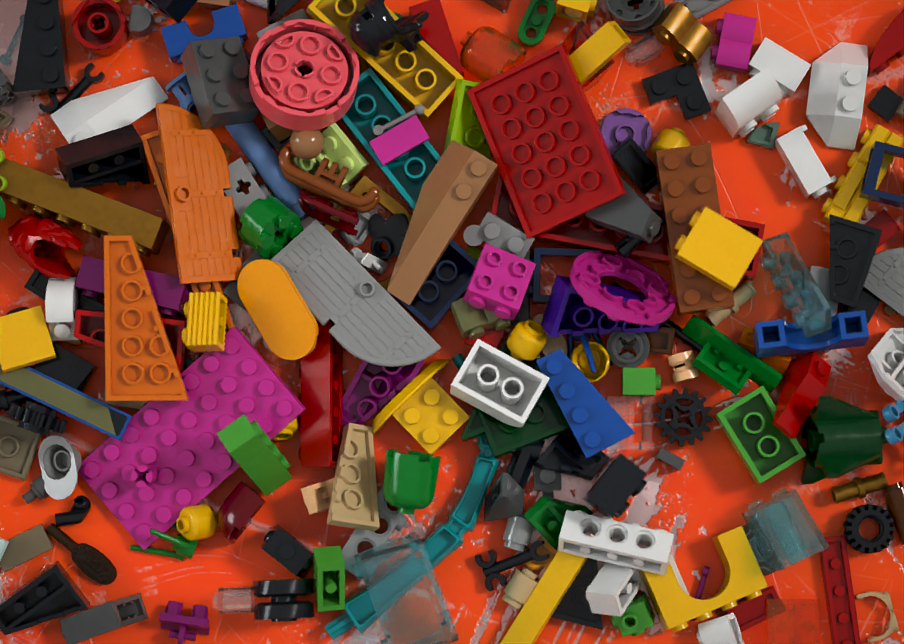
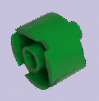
[238,196,304,258]

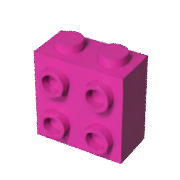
[463,243,536,320]

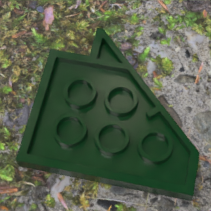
[461,338,570,459]

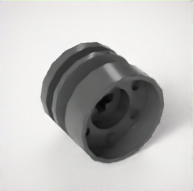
[605,0,665,36]

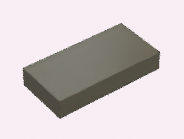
[0,524,54,572]

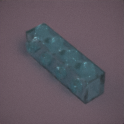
[760,232,832,338]

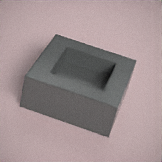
[655,448,685,471]

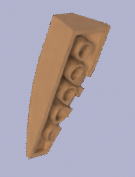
[387,140,498,306]

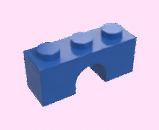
[160,4,249,65]

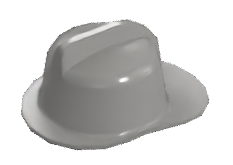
[38,435,82,500]

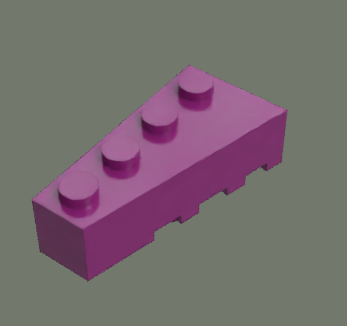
[75,255,193,319]

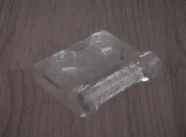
[606,396,655,451]

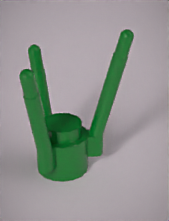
[130,524,199,561]

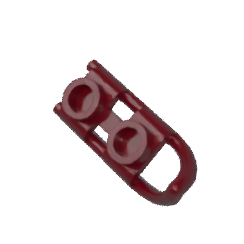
[299,188,359,237]

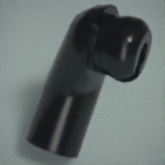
[55,495,91,527]

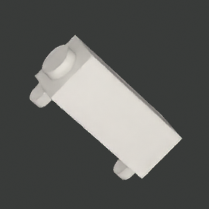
[774,125,837,199]

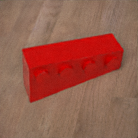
[73,308,187,374]

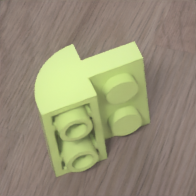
[293,122,369,189]

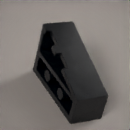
[55,124,150,187]
[0,560,90,635]

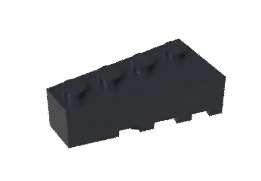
[12,0,71,98]

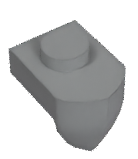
[338,212,373,246]

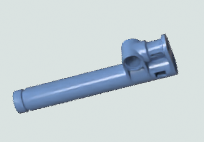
[165,71,315,222]

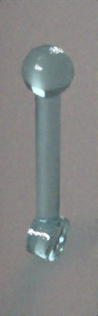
[0,14,25,65]

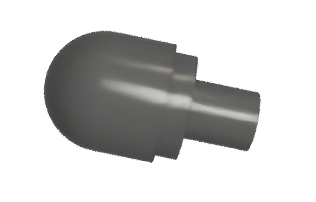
[22,475,49,504]

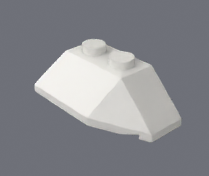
[805,42,868,151]
[867,328,904,402]

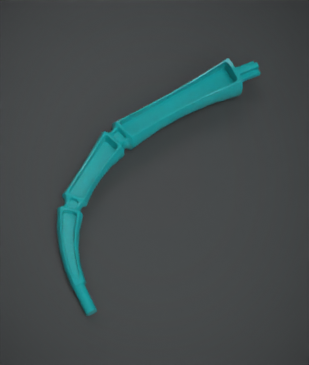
[324,353,499,640]

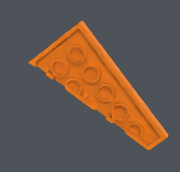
[104,235,189,401]

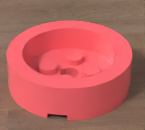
[249,19,360,131]

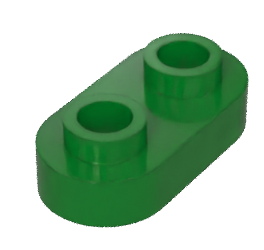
[518,0,556,47]

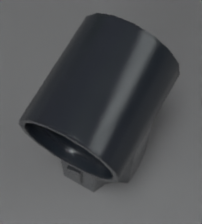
[505,440,545,489]

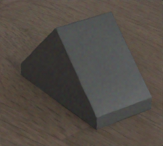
[484,472,525,522]

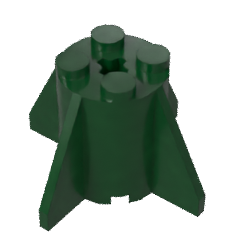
[801,396,888,484]

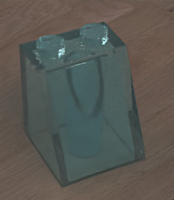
[741,487,830,572]

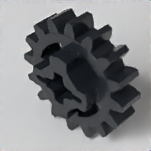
[653,388,713,447]
[7,400,68,436]

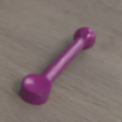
[690,566,710,621]

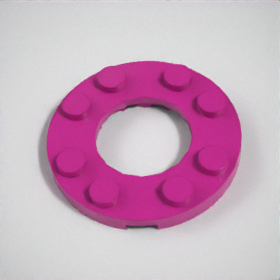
[570,251,676,326]

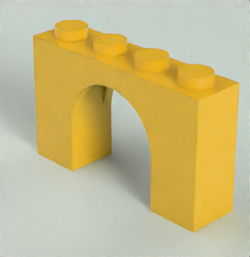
[641,526,768,633]

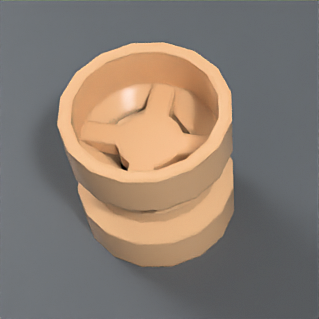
[667,350,700,383]

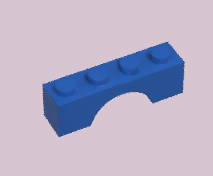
[753,310,869,358]

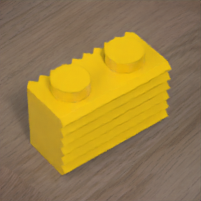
[182,292,228,352]

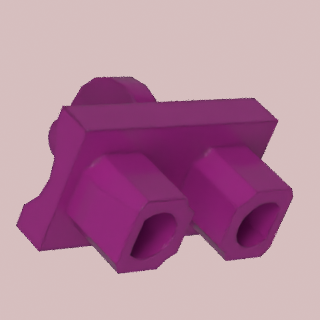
[159,601,210,644]

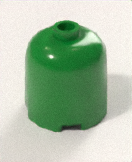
[383,449,441,514]

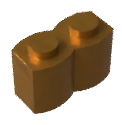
[652,2,714,65]

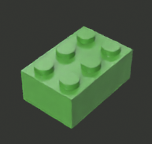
[713,385,806,485]

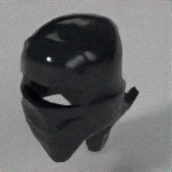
[348,0,429,57]

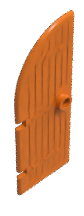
[156,103,242,285]

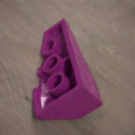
[342,359,426,426]

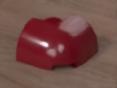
[217,481,266,544]

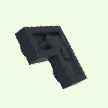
[641,63,711,121]

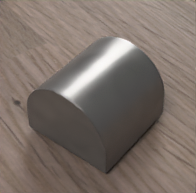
[129,5,155,37]

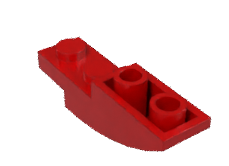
[867,9,904,76]

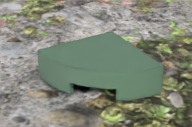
[746,122,780,150]

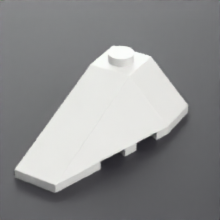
[50,76,169,144]

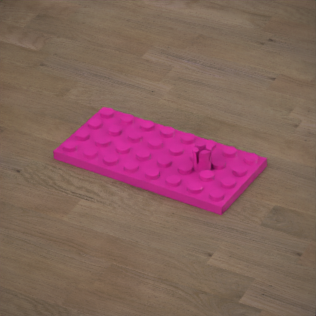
[78,326,306,550]

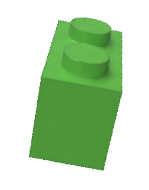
[313,546,345,612]

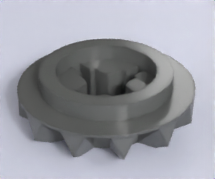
[606,331,650,368]

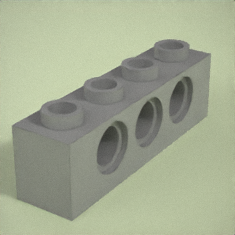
[342,486,408,580]

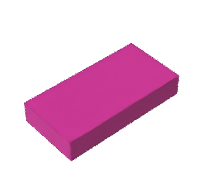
[369,115,430,166]

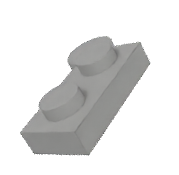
[463,211,535,259]

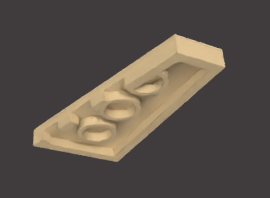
[327,423,380,531]

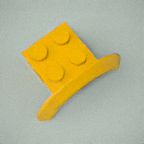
[372,359,470,454]

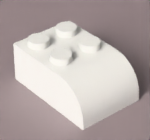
[714,67,783,139]
[450,339,550,427]

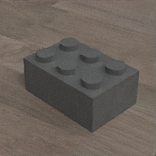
[180,36,260,128]

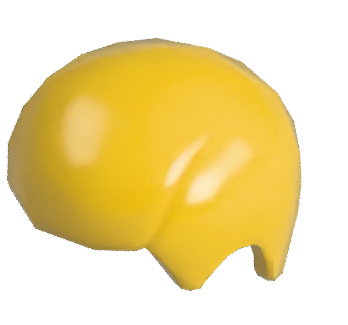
[570,341,610,383]

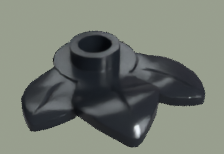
[368,213,409,260]

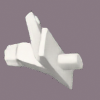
[349,247,389,274]

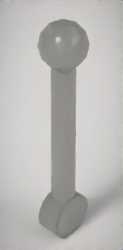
[373,104,425,136]

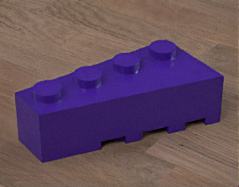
[541,275,660,337]

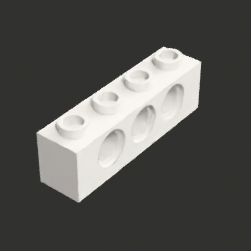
[558,510,674,576]

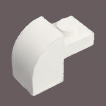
[45,277,79,341]

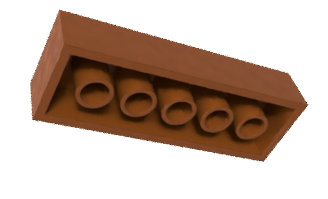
[654,143,735,316]

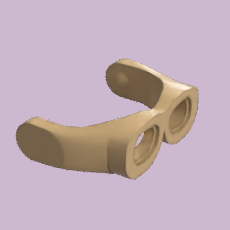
[855,591,899,643]

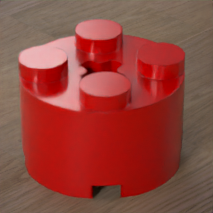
[72,0,129,56]

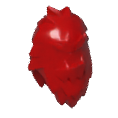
[7,214,82,279]

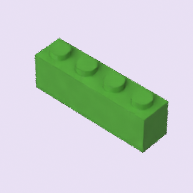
[217,415,293,496]

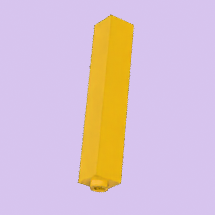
[570,21,632,85]

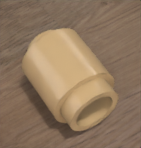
[502,567,538,610]

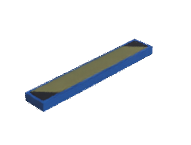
[0,364,133,441]

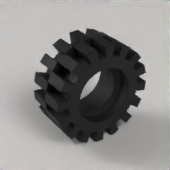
[843,504,895,553]

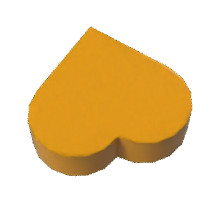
[525,536,558,570]

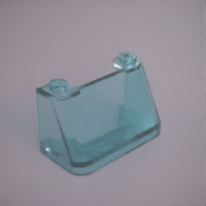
[352,532,459,644]

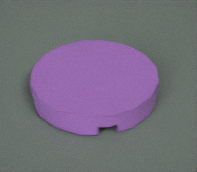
[600,108,652,159]

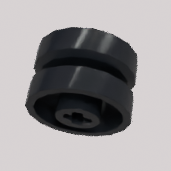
[253,578,314,622]

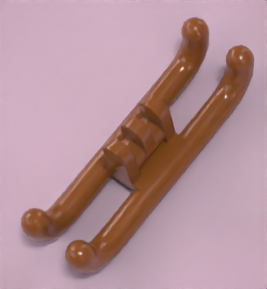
[279,146,380,213]

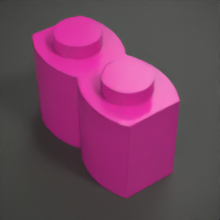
[710,12,757,74]

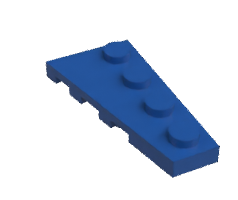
[536,349,635,459]

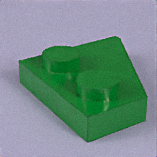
[524,496,593,550]

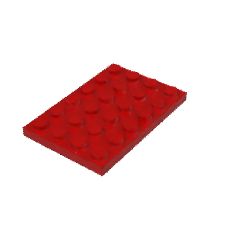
[467,44,627,239]

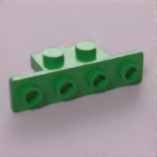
[682,315,783,395]

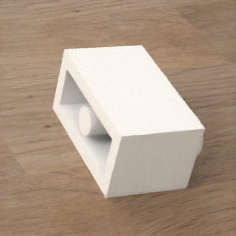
[747,37,811,97]
[586,562,644,617]

